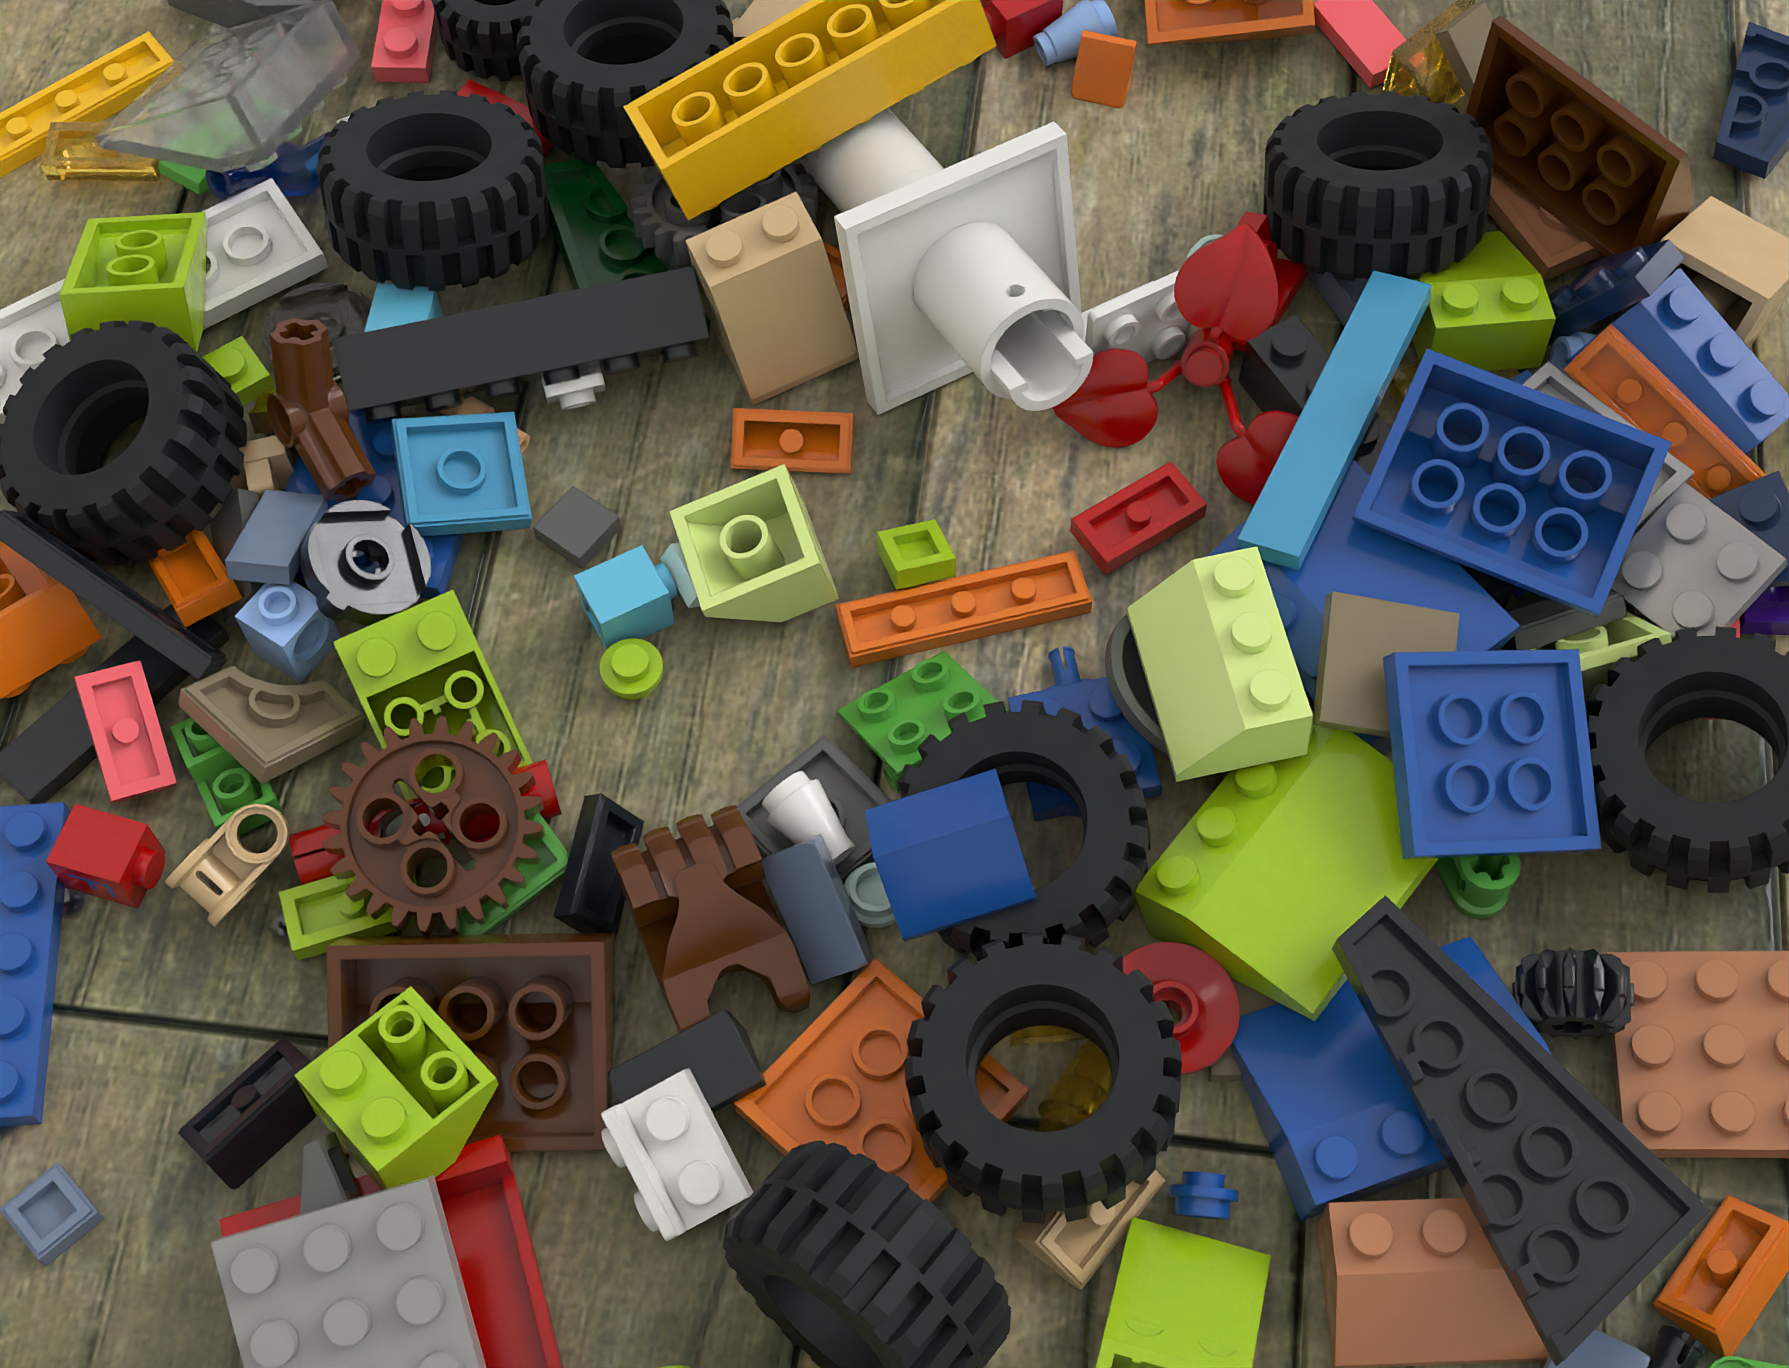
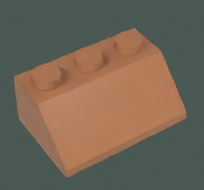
[1316,1198,1549,1368]

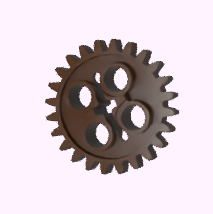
[322,716,545,936]

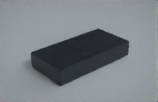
[553,793,645,940]

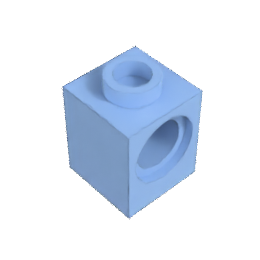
[235,581,341,684]

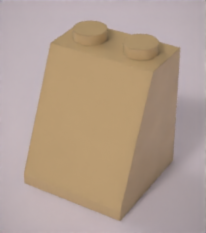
[685,192,859,406]
[1620,196,1789,348]

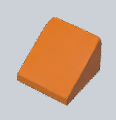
[1071,30,1137,108]

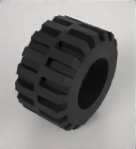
[432,0,536,81]

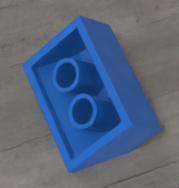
[1565,268,1789,454]

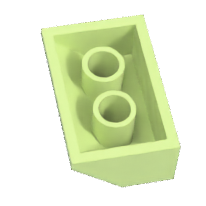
[1127,546,1313,782]

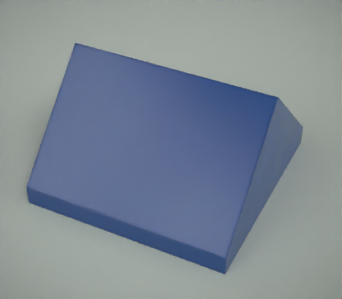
[865,769,1037,942]

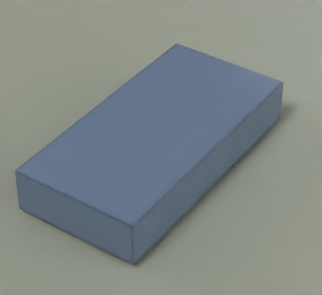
[225,490,328,585]

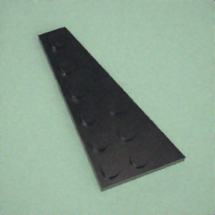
[1332,895,1711,1366]

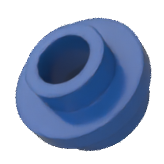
[1167,1171,1239,1220]

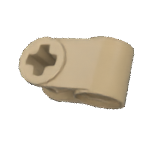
[165,804,290,927]

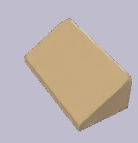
[1014,1170,1166,1290]

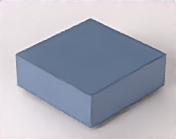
[0,1162,105,1267]

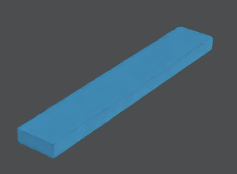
[1238,270,1432,570]

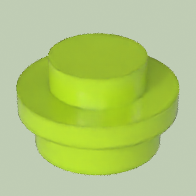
[600,638,664,700]

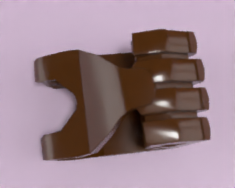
[610,805,810,1033]

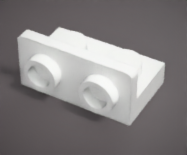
[601,1068,754,1242]

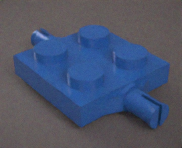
[1007,646,1162,822]

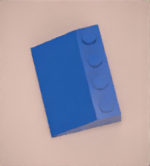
[1352,349,1672,618]
[1207,459,1522,756]
[1230,936,1552,1221]

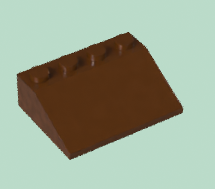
[1466,15,1694,257]
[326,933,616,1154]

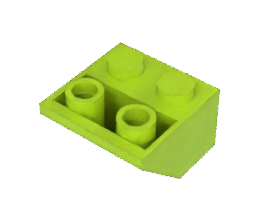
[294,986,499,1190]

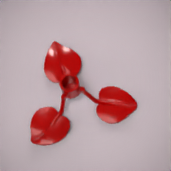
[1052,222,1299,505]

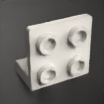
[1081,270,1191,363]

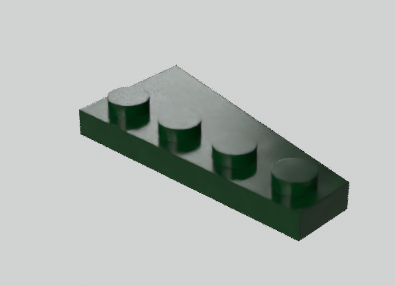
[544,159,711,334]

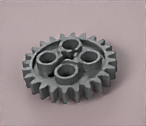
[630,163,819,265]

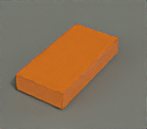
[147,528,243,628]

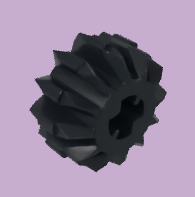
[1512,947,1634,1040]

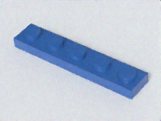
[0,802,71,1127]

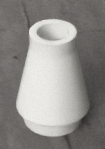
[762,771,856,867]

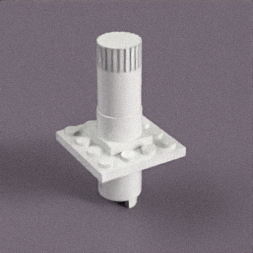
[797,108,1093,415]

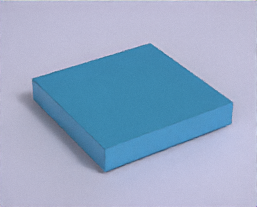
[391,412,532,536]

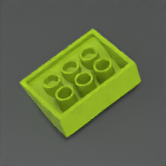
[1134,712,1439,1021]

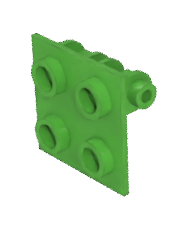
[837,651,1008,791]

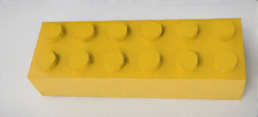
[623,0,997,221]

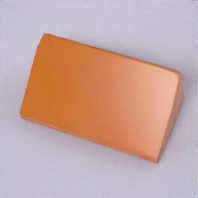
[731,408,855,474]
[1653,1195,1789,1357]

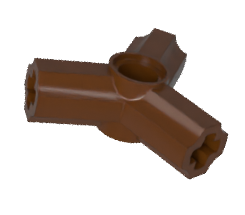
[248,317,376,503]

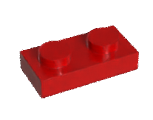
[1070,461,1207,575]

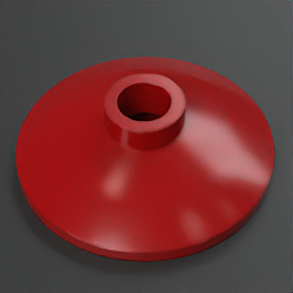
[1123,942,1240,1075]

